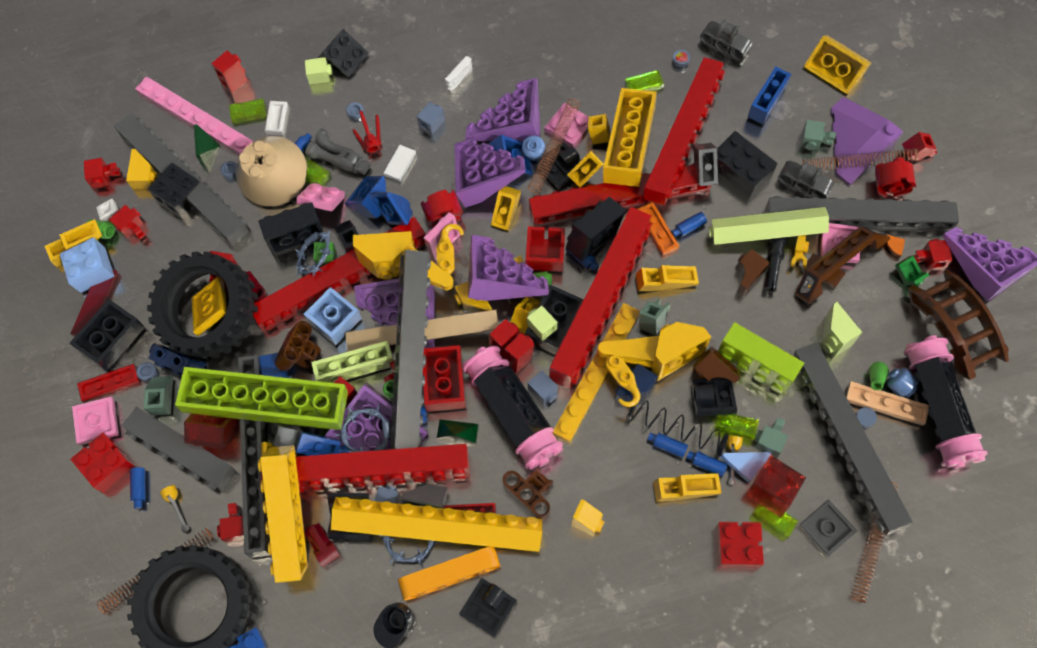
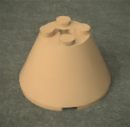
[236,136,307,207]

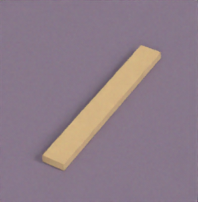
[345,310,499,352]

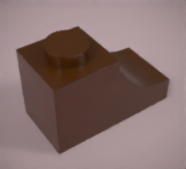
[737,249,770,296]
[694,346,740,383]

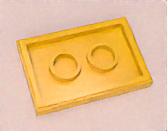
[192,276,227,336]

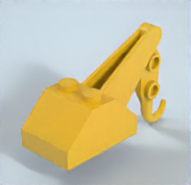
[353,224,464,290]
[597,322,711,407]

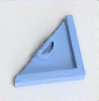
[720,452,771,482]

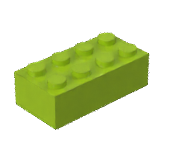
[718,322,804,394]

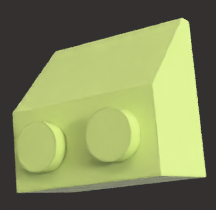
[821,302,862,358]

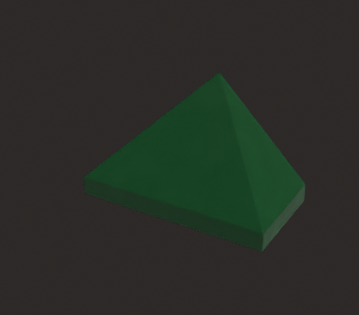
[194,124,221,165]
[437,419,479,444]

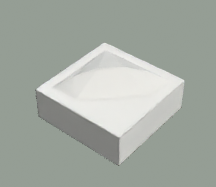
[96,198,119,221]

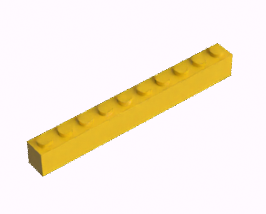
[331,497,542,552]

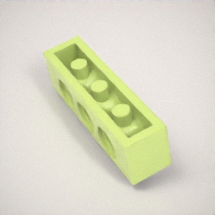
[311,341,394,383]

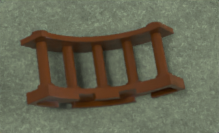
[908,270,1009,380]

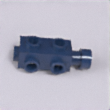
[148,343,209,376]

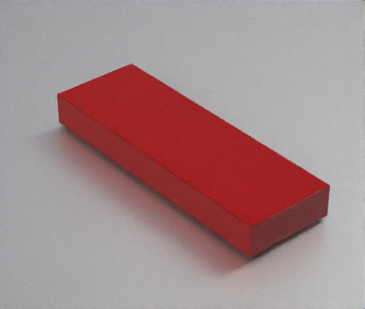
[77,364,140,403]

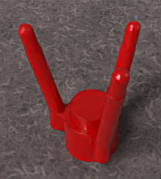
[352,111,382,153]

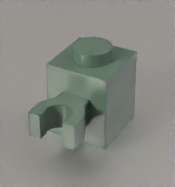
[800,120,836,150]
[639,298,670,335]
[754,418,788,458]

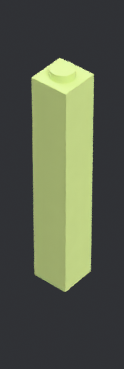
[708,207,829,245]

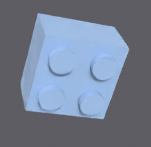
[60,237,114,293]
[304,287,362,346]

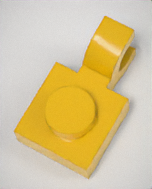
[791,235,809,269]

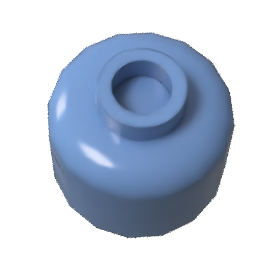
[522,135,546,161]
[887,368,918,397]

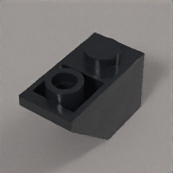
[333,220,359,253]

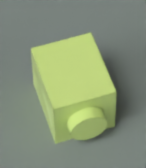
[305,57,332,85]
[527,306,557,341]

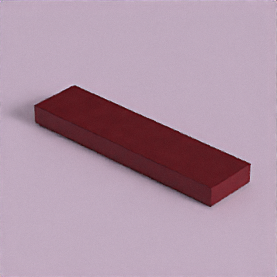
[70,270,119,337]

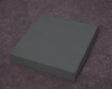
[798,499,858,558]

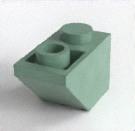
[143,376,173,415]

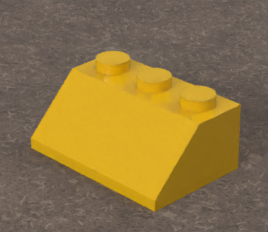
[803,35,872,94]

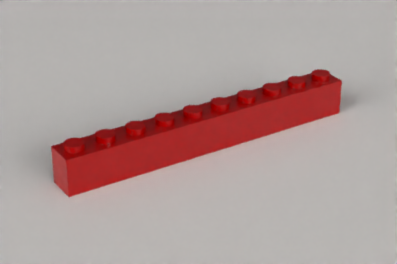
[644,57,725,206]
[529,163,711,226]
[253,216,426,332]

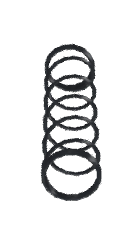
[626,400,729,457]

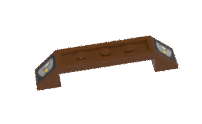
[795,226,890,304]

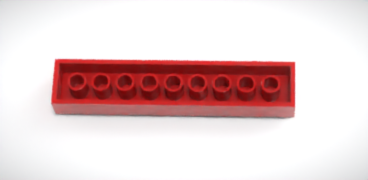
[549,207,653,389]
[260,444,470,494]

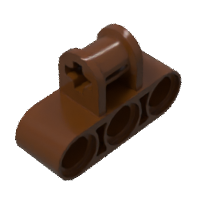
[274,320,321,371]
[502,468,554,521]

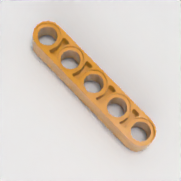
[397,547,501,601]

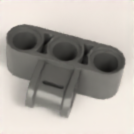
[700,19,752,60]
[778,161,834,199]

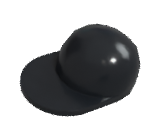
[373,602,413,648]

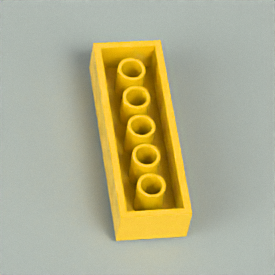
[603,88,657,187]
[258,445,308,583]

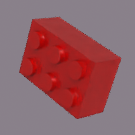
[423,345,466,412]

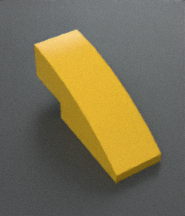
[45,219,102,267]
[636,265,699,291]
[653,473,722,502]

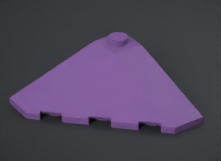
[465,78,540,142]
[831,97,903,186]
[454,138,525,208]
[943,227,1037,301]
[468,235,549,301]
[354,278,435,348]
[324,382,428,452]

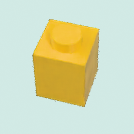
[588,114,610,144]

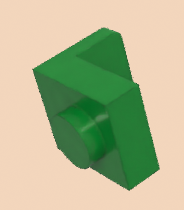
[895,256,929,286]

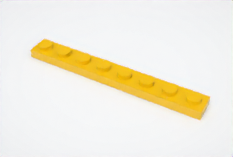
[553,303,640,443]

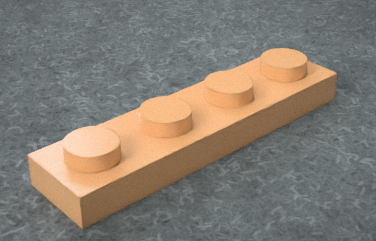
[846,381,929,426]

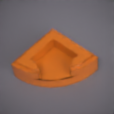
[885,234,905,258]

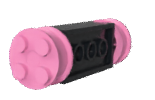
[904,335,988,469]
[462,346,564,470]

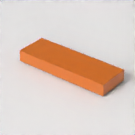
[638,202,679,256]

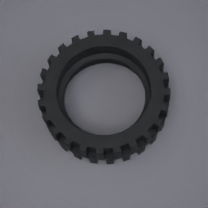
[147,251,258,359]
[127,545,252,648]

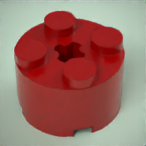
[875,157,916,197]
[421,190,463,228]

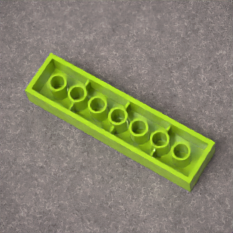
[175,367,348,430]

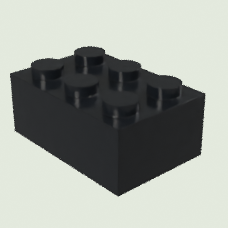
[717,131,778,197]
[566,196,626,262]
[258,202,323,256]
[525,285,584,355]
[69,299,145,372]

